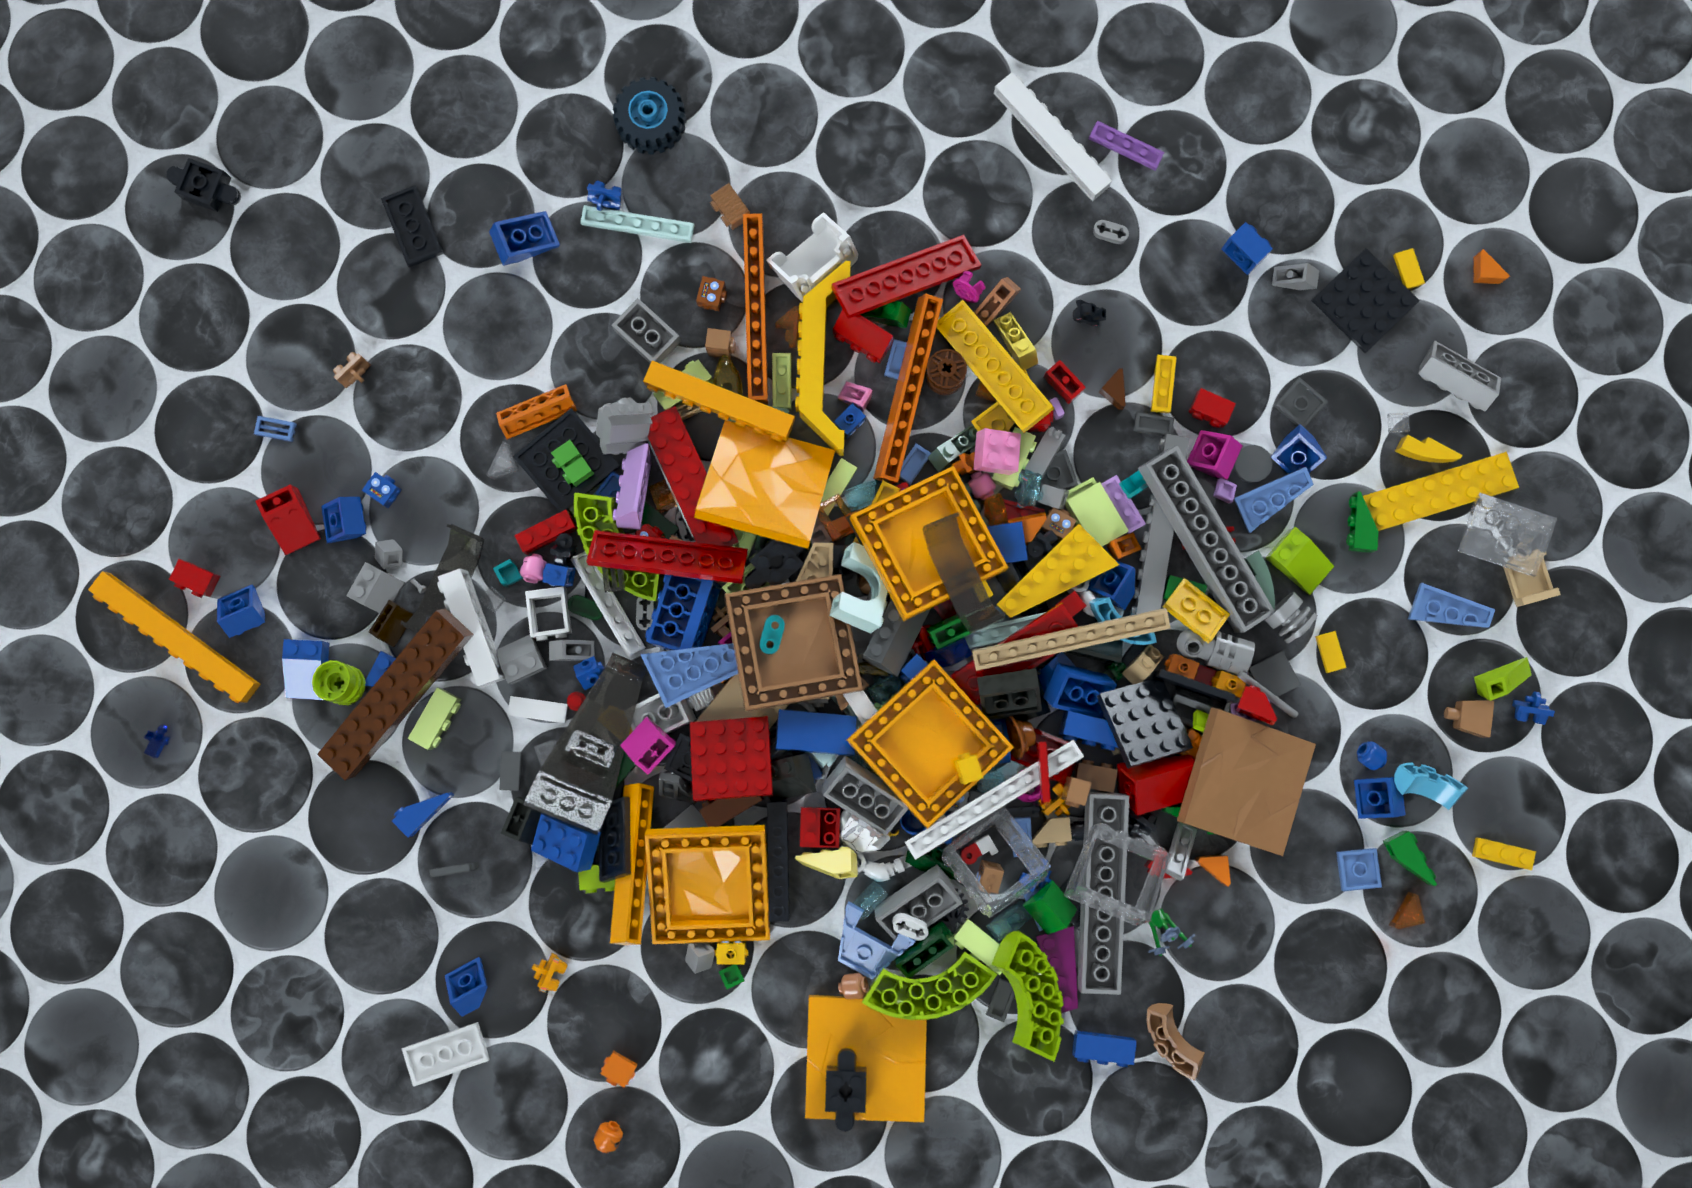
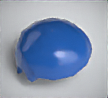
[900,809,927,835]

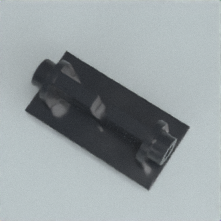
[999,799,1040,820]

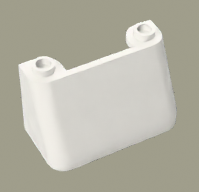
[766,212,858,302]

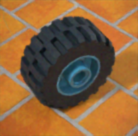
[613,77,686,155]

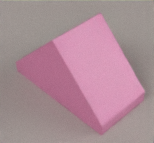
[838,382,872,411]

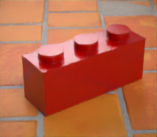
[514,510,578,555]

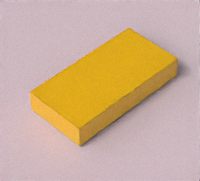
[1393,248,1425,289]
[1315,631,1346,673]

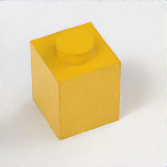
[954,752,983,784]

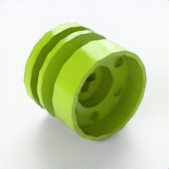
[312,660,366,705]

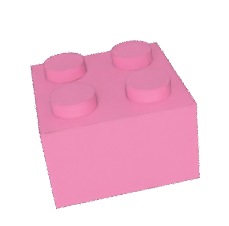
[973,428,1021,475]

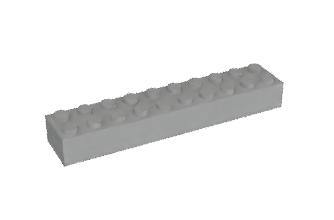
[1138,445,1275,633]
[1077,792,1129,995]

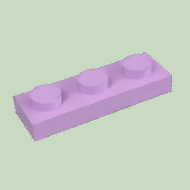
[1101,475,1146,534]

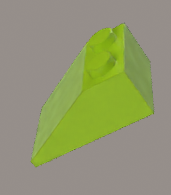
[1265,527,1334,595]

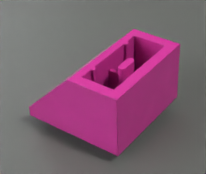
[620,716,676,775]

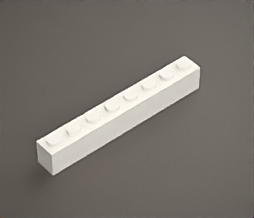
[994,72,1112,202]

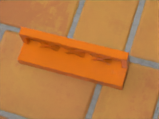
[496,384,577,439]

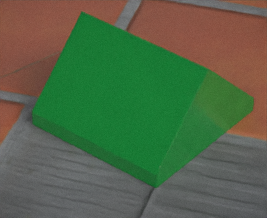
[1023,880,1077,935]

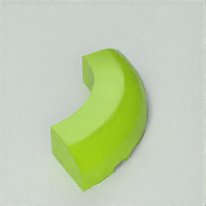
[574,493,664,601]
[991,931,1064,1062]
[861,952,997,1020]

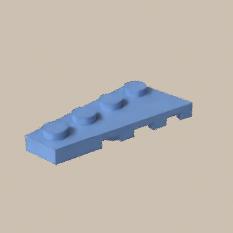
[1234,467,1314,533]
[1408,583,1495,628]

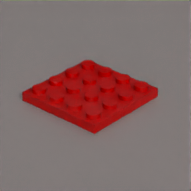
[690,716,773,801]

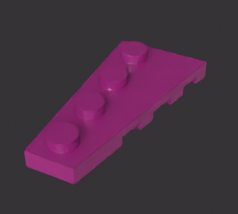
[1036,925,1078,1013]

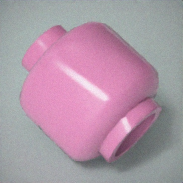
[968,471,996,500]
[520,554,547,584]

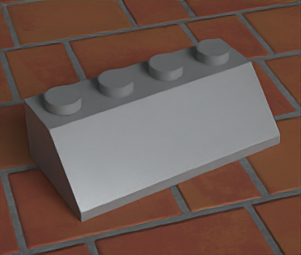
[1418,341,1501,411]
[874,865,963,941]

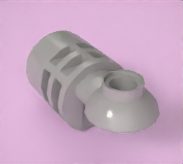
[1176,629,1255,675]

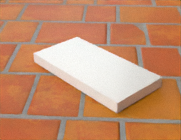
[402,1022,490,1087]

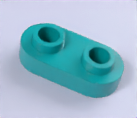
[759,615,785,654]

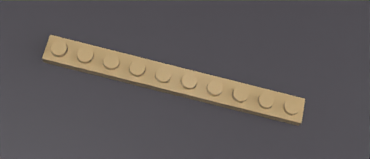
[972,608,1170,671]

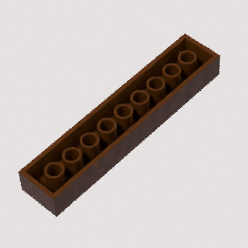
[317,608,474,780]

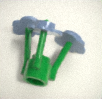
[1148,908,1195,956]

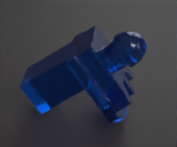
[144,724,170,758]

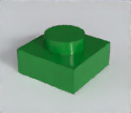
[719,965,745,989]

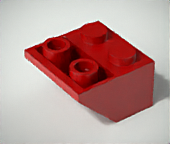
[800,807,840,848]

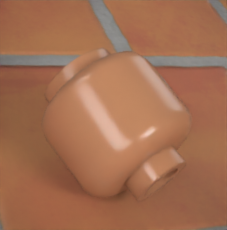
[838,973,869,999]

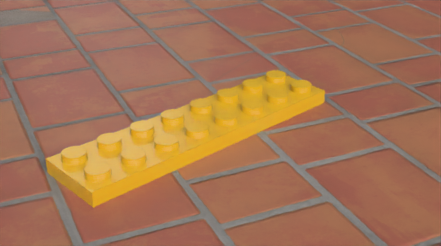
[936,300,1054,433]
[1363,452,1519,531]

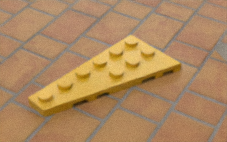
[996,524,1119,618]

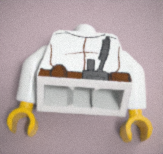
[839,809,899,854]

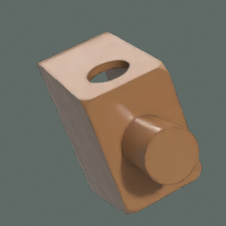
[1444,700,1494,738]

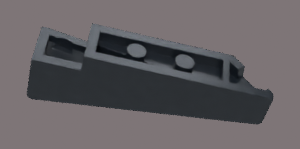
[995,560,1049,617]

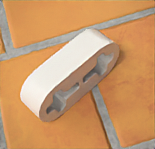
[892,913,928,941]

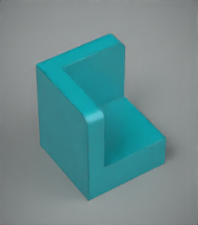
[1119,470,1149,499]
[493,559,523,587]

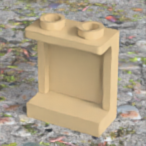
[1502,549,1561,607]

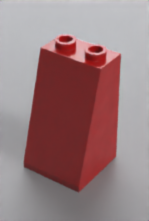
[1117,755,1195,815]

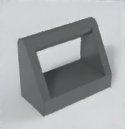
[1171,686,1213,729]

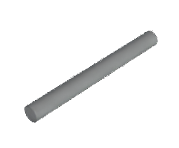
[1238,671,1298,718]

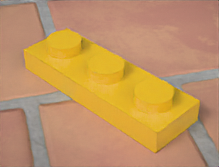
[1151,354,1176,414]
[1472,837,1536,870]

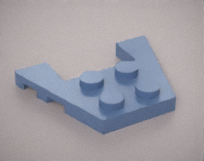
[838,901,916,980]

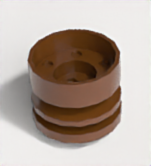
[926,349,967,395]

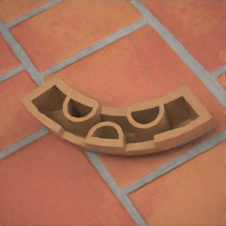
[1147,1003,1205,1081]

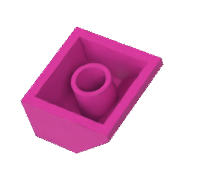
[1187,430,1243,480]

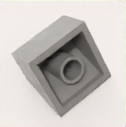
[346,562,405,613]
[496,634,547,685]

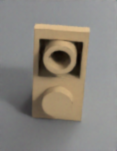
[1122,644,1164,684]
[1031,817,1072,848]

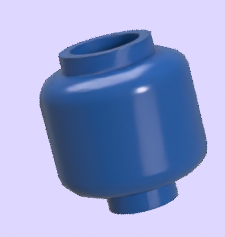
[1357,741,1387,770]

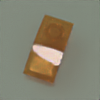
[984,493,1008,526]

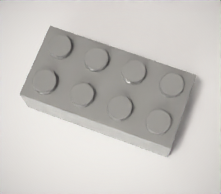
[822,756,908,835]

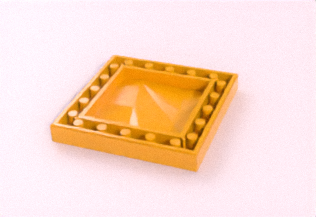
[694,420,835,549]
[849,466,1009,622]
[846,660,1014,829]
[645,825,771,944]
[805,995,927,1122]

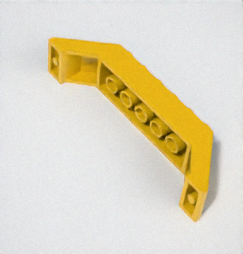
[795,261,851,456]

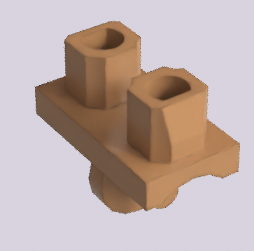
[333,352,371,389]
[711,606,731,638]

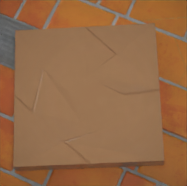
[724,574,863,712]
[1177,708,1316,856]

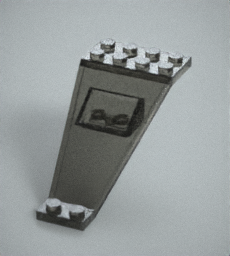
[523,653,647,835]

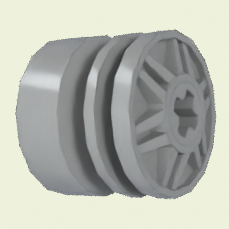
[1264,592,1318,643]

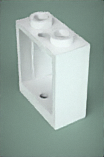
[525,586,572,641]

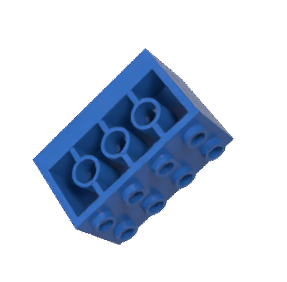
[645,575,722,651]

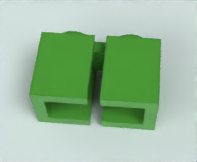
[551,440,594,487]

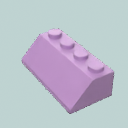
[613,444,651,530]

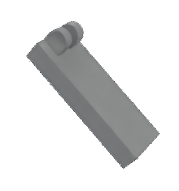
[1025,427,1066,479]

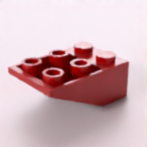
[255,484,321,555]

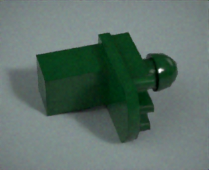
[1103,662,1126,682]

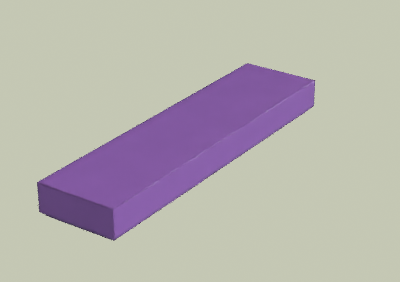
[1088,121,1164,171]

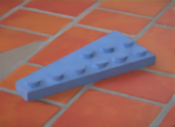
[640,643,738,708]

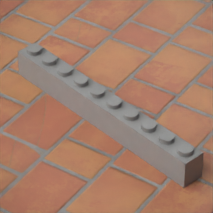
[1130,434,1189,616]

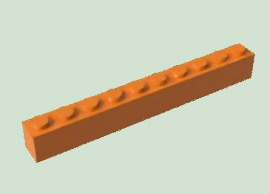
[743,213,768,404]
[873,294,943,484]

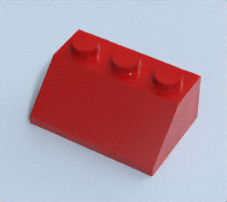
[833,309,893,364]

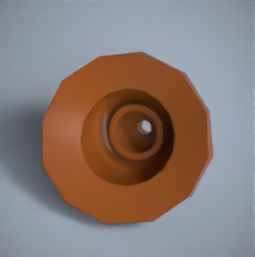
[1006,716,1036,760]

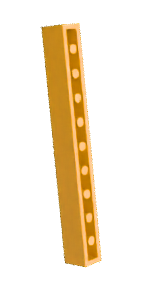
[88,571,261,703]

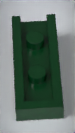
[641,502,679,539]

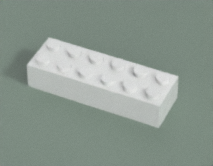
[437,569,505,687]

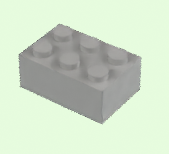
[612,298,681,364]

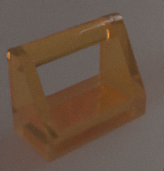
[817,494,853,542]

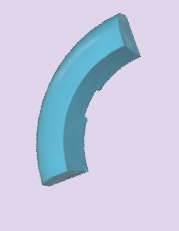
[1089,597,1157,645]
[1394,763,1468,810]

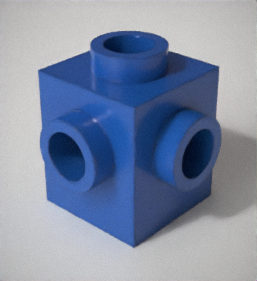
[573,656,606,690]

